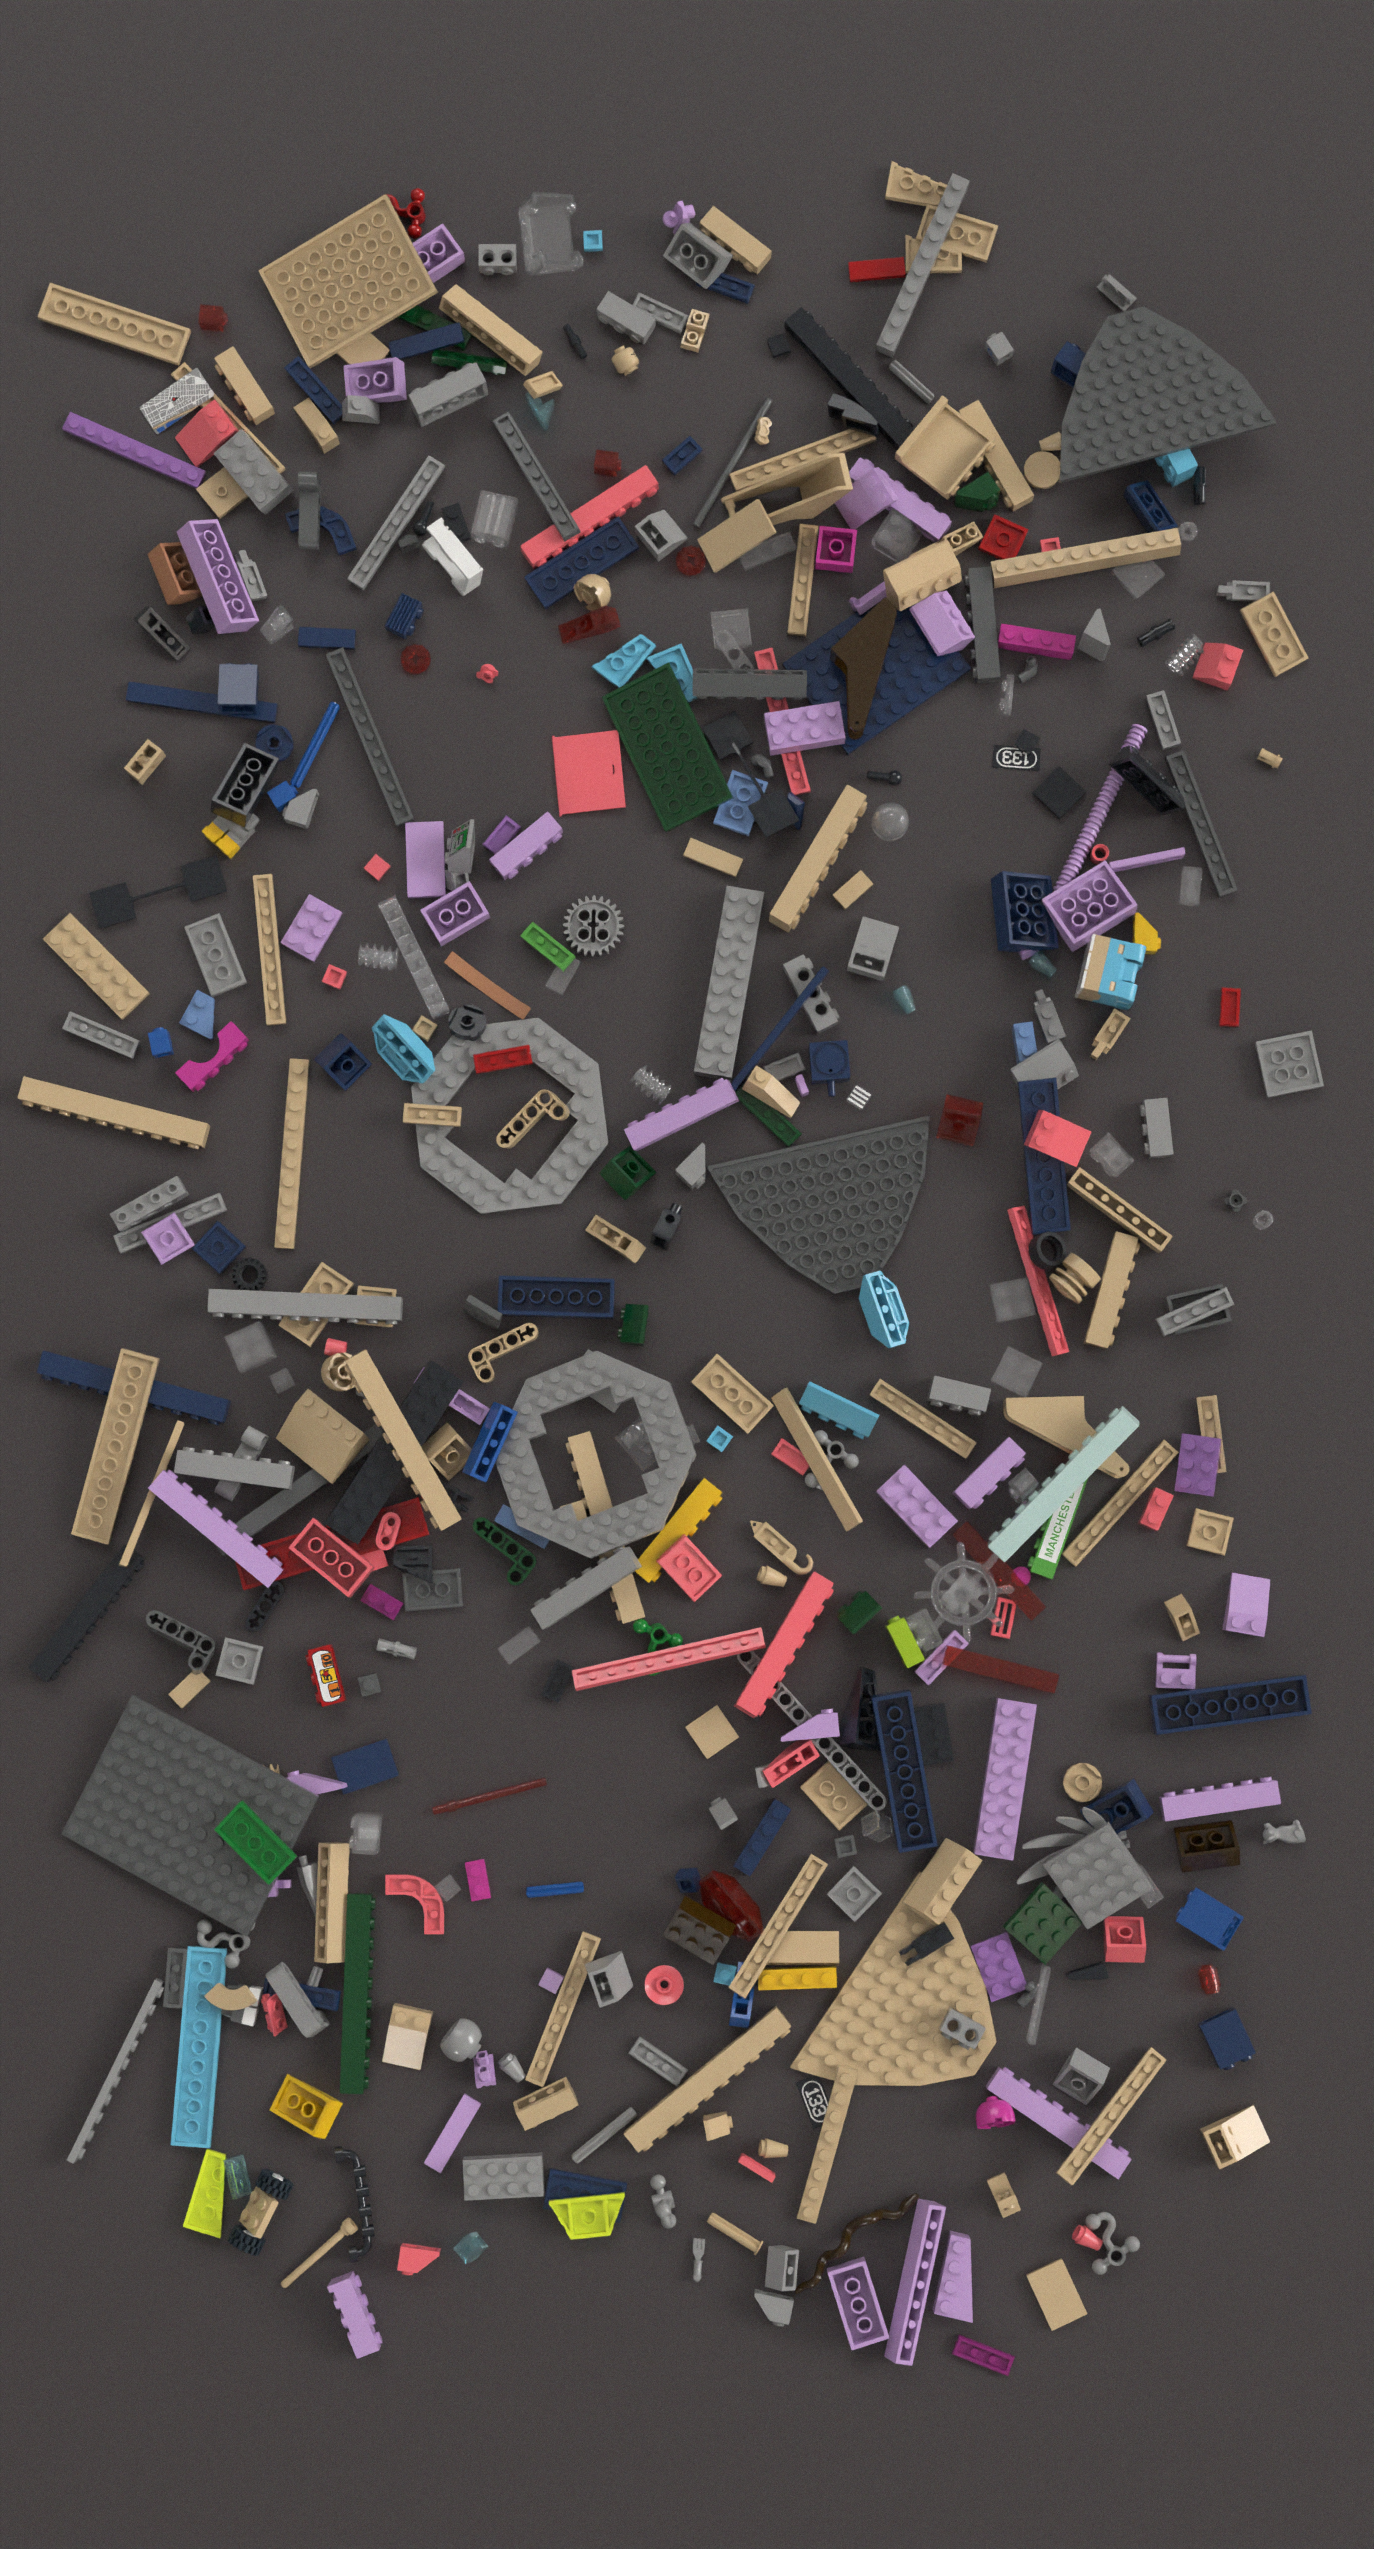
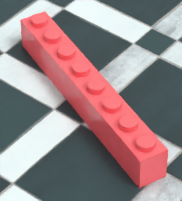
[520,465,659,570]
[734,1571,834,1718]

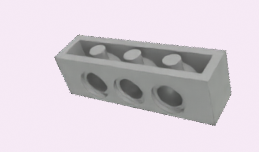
[783,954,839,1035]
[110,1176,189,1232]

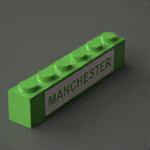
[1027,1478,1088,1580]

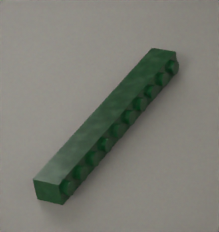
[340,1893,376,2094]

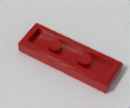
[848,257,906,282]
[473,1045,533,1074]

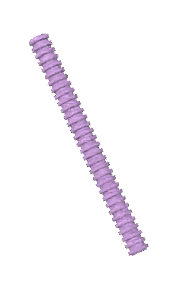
[1053,724,1148,891]

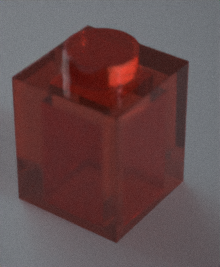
[198,304,228,331]
[594,449,622,477]

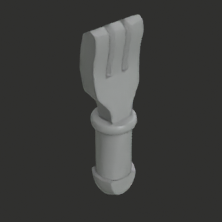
[692,2238,705,2282]

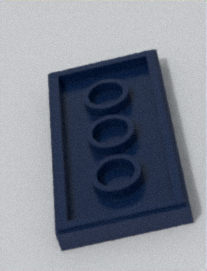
[543,2168,627,2223]

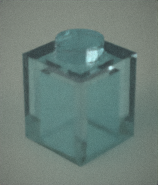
[453,2231,488,2264]

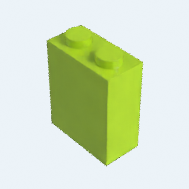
[885,1616,925,1668]

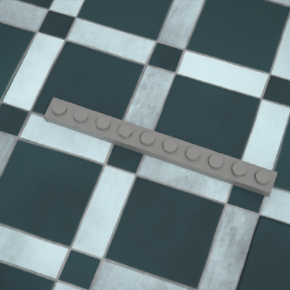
[67,1978,165,2164]

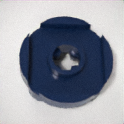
[255,724,294,762]

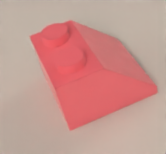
[1192,643,1243,691]
[1104,1916,1147,1963]

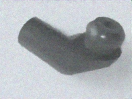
[1017,656,1038,683]

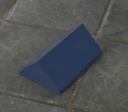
[1123,480,1178,533]

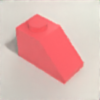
[397,2243,441,2275]

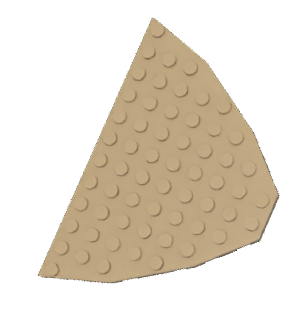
[790,1871,996,2086]

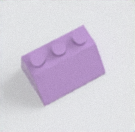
[413,223,465,283]
[909,590,975,656]

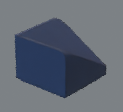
[675,1868,702,1893]

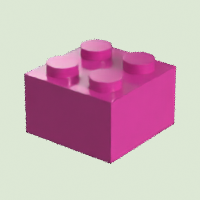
[815,526,857,573]

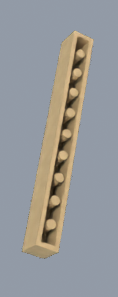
[991,528,1181,588]
[18,1076,210,1150]
[343,1349,461,1531]
[566,1431,645,1624]
[624,2006,791,2153]

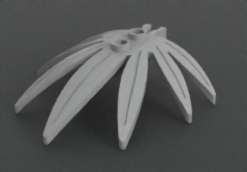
[1017,1807,1130,1899]

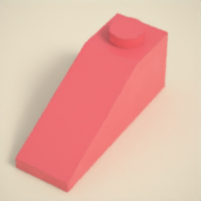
[762,1739,820,1788]

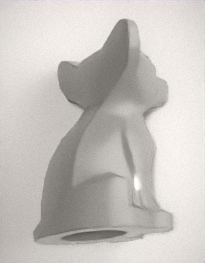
[1263,1820,1306,1844]

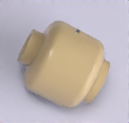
[611,345,639,376]

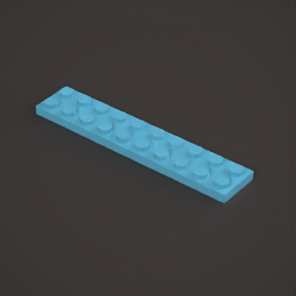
[171,1946,228,2148]

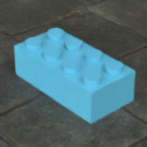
[1155,449,1198,487]

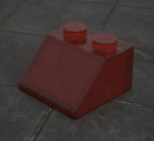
[936,1094,984,1146]

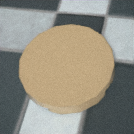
[1024,451,1060,489]
[1063,1763,1102,1802]

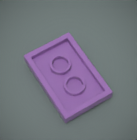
[1174,1433,1222,1496]
[970,1932,1026,2002]

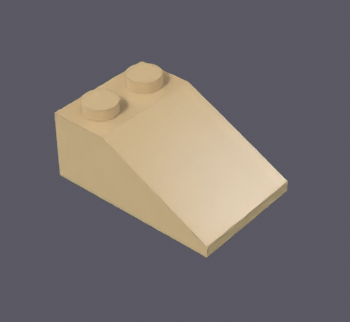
[382,2003,434,2070]

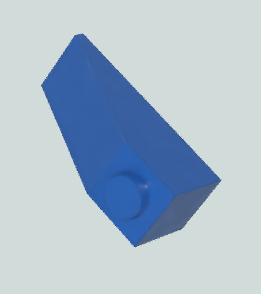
[729,1961,755,2028]

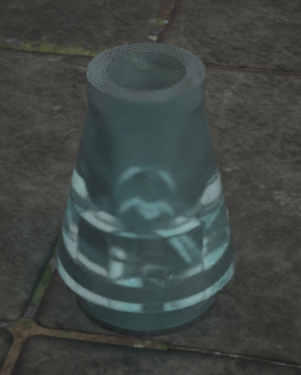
[1028,951,1057,977]
[893,985,916,1014]

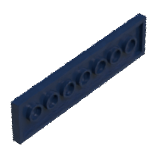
[1017,1077,1071,1235]

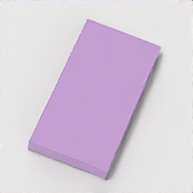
[405,821,446,898]

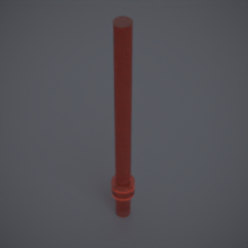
[432,1778,547,1815]

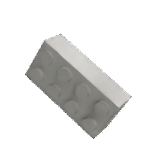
[409,362,488,427]
[214,429,294,515]
[463,2152,545,2201]

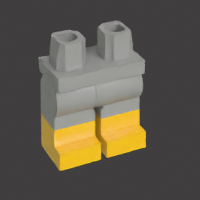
[202,814,260,859]

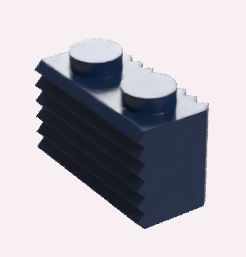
[385,593,424,640]

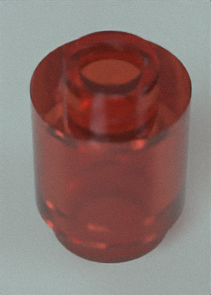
[1198,1964,1221,1994]

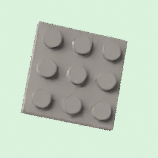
[1255,1030,1324,1098]

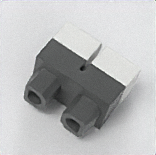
[221,1983,264,2026]

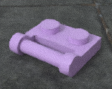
[1155,1652,1196,1689]

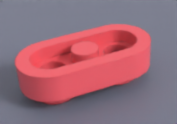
[376,1512,401,1550]

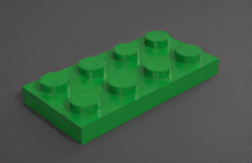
[214,1801,297,1885]

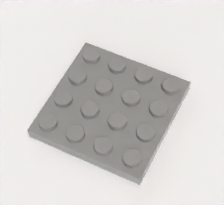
[1043,1822,1153,1930]

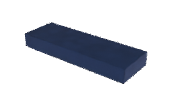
[696,273,755,304]
[298,627,356,650]

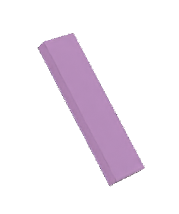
[1109,847,1186,872]
[424,2094,481,2173]

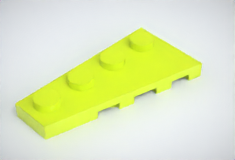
[183,2149,226,2238]

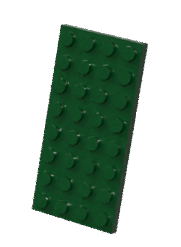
[602,662,733,832]

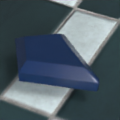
[786,792,805,830]

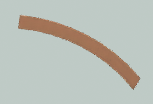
[444,951,531,1019]

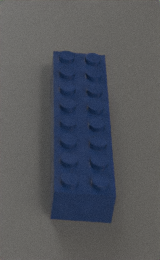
[1148,1675,1312,1735]
[871,1689,938,1853]

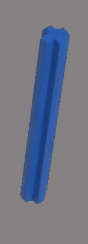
[290,702,340,788]

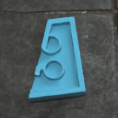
[592,634,656,688]

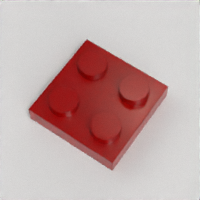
[978,514,1029,560]

